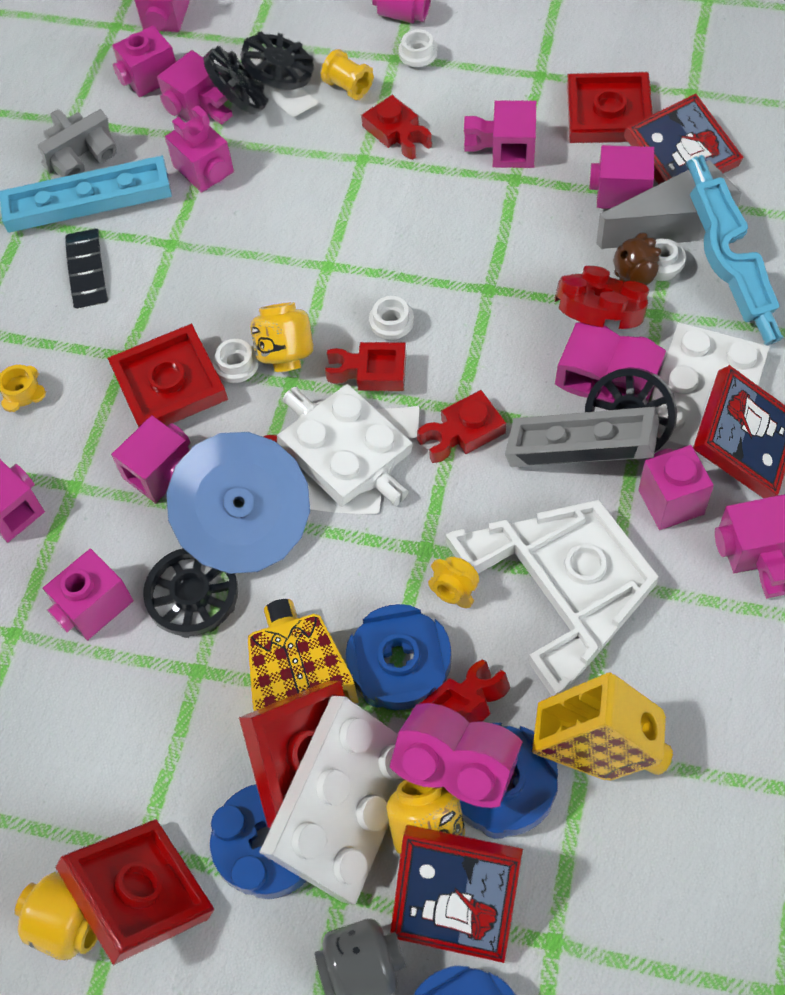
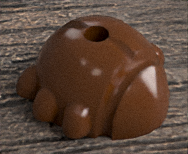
[613,233,661,285]

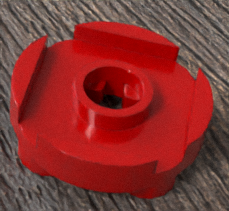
[554,265,649,329]

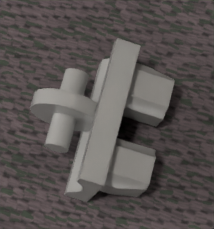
[37,109,116,177]

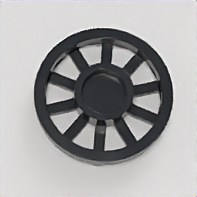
[240,31,314,90]
[204,46,269,115]
[585,367,677,453]
[143,548,238,638]

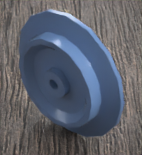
[166,432,310,574]

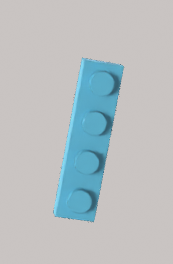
[0,155,172,233]

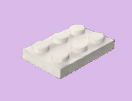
[651,322,770,465]
[259,696,405,905]

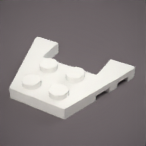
[446,500,659,696]

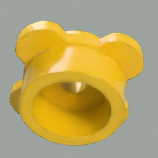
[0,365,46,412]
[428,557,479,608]

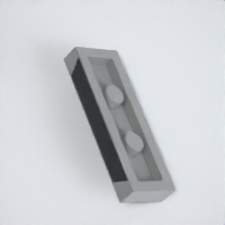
[505,407,659,467]

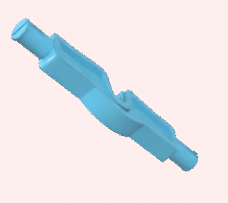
[686,155,784,346]

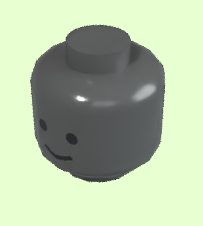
[314,919,406,995]

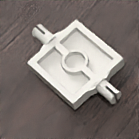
[277,384,413,507]

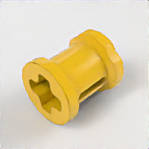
[321,49,374,100]

